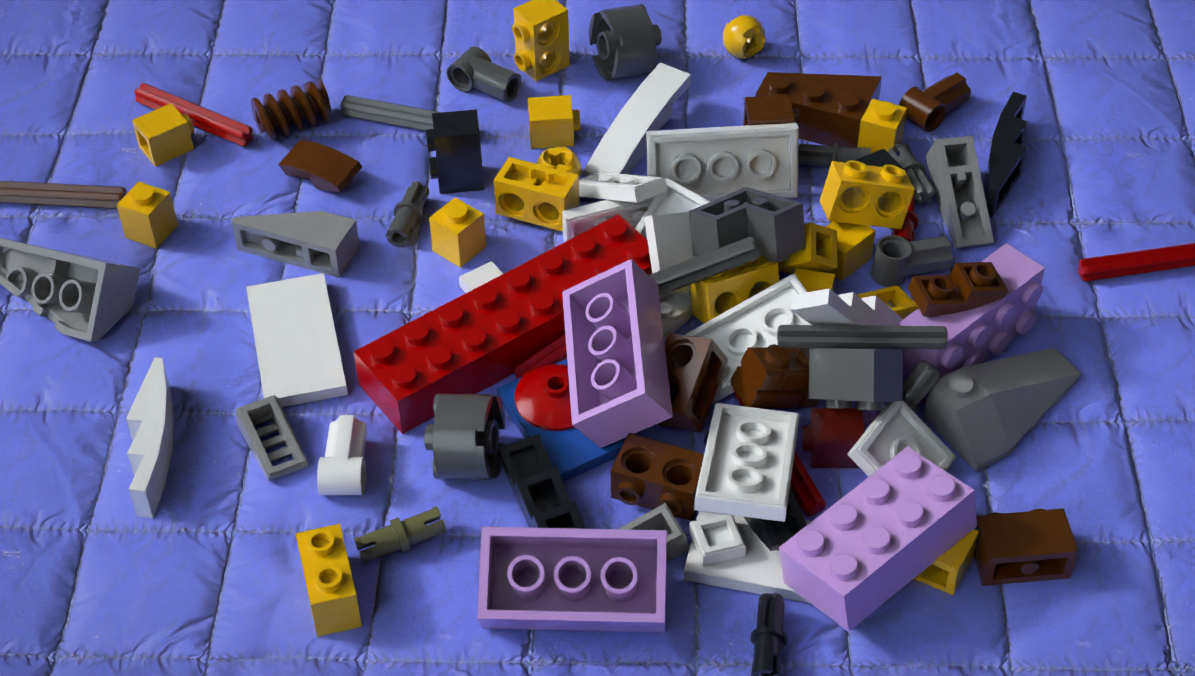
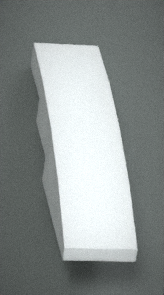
[584,62,691,176]
[791,289,903,326]
[126,357,174,518]

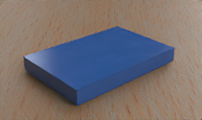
[497,359,626,482]

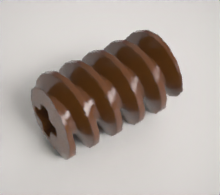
[251,78,331,140]

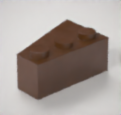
[756,72,882,147]

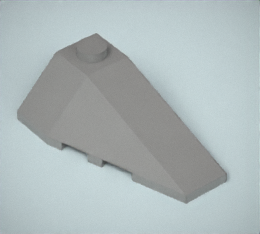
[0,238,140,342]
[924,348,1081,472]

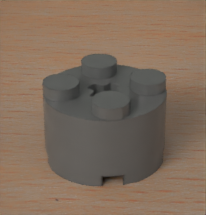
[589,4,662,80]
[424,394,505,480]

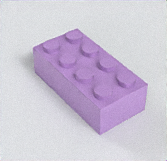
[898,243,1045,405]
[562,259,673,448]
[779,446,977,632]
[477,527,667,632]

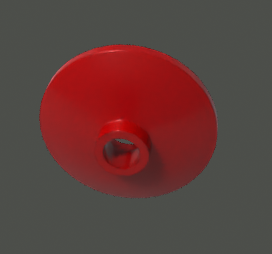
[514,364,574,431]

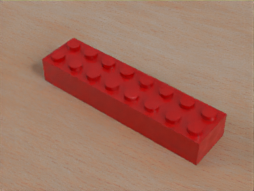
[353,214,652,434]

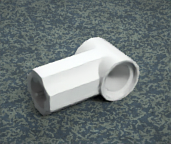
[317,415,367,495]

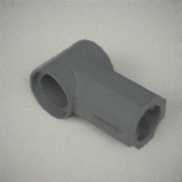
[446,47,521,102]
[871,235,953,287]

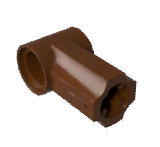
[899,72,971,132]

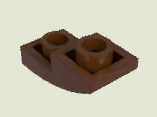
[278,140,362,192]
[908,262,1008,317]

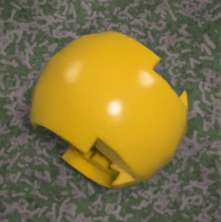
[723,15,765,59]
[536,146,582,178]

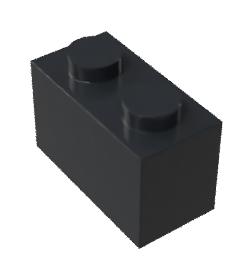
[426,109,484,194]

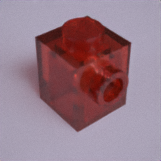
[801,408,865,468]

